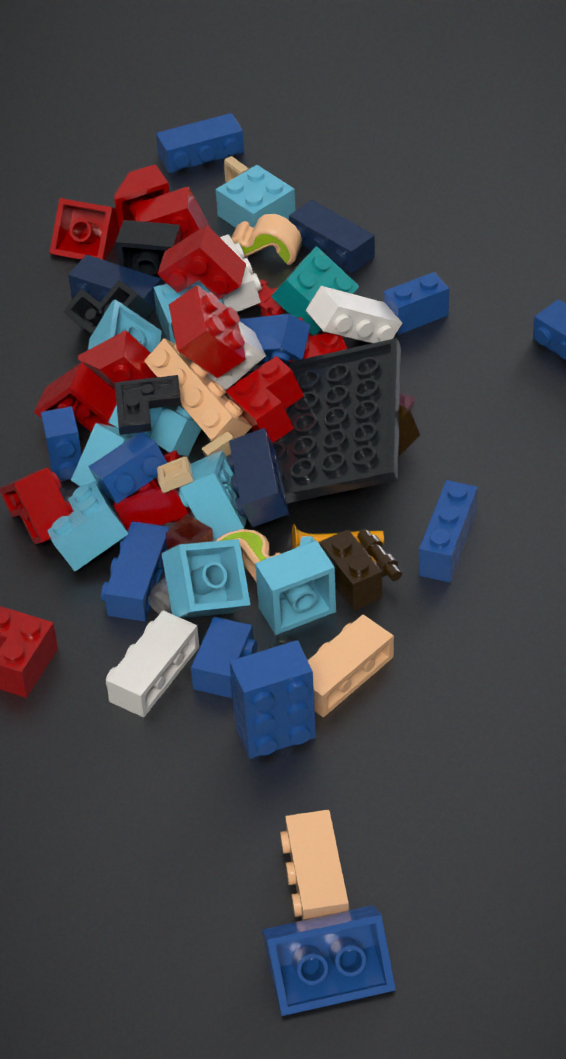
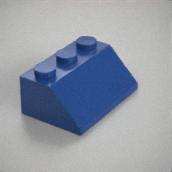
[262,905,396,1016]

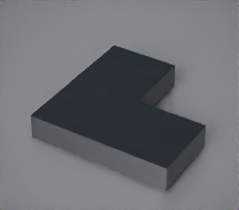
[115,375,181,435]

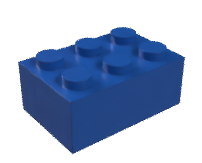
[229,640,316,759]

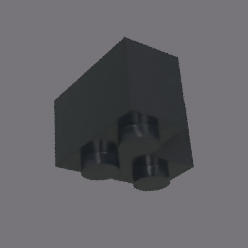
[63,280,154,336]

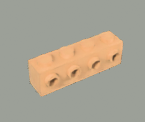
[144,338,252,441]

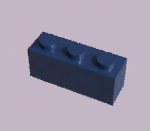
[289,200,375,274]
[68,255,161,320]
[227,428,289,527]

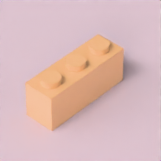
[308,615,394,718]
[280,810,349,921]

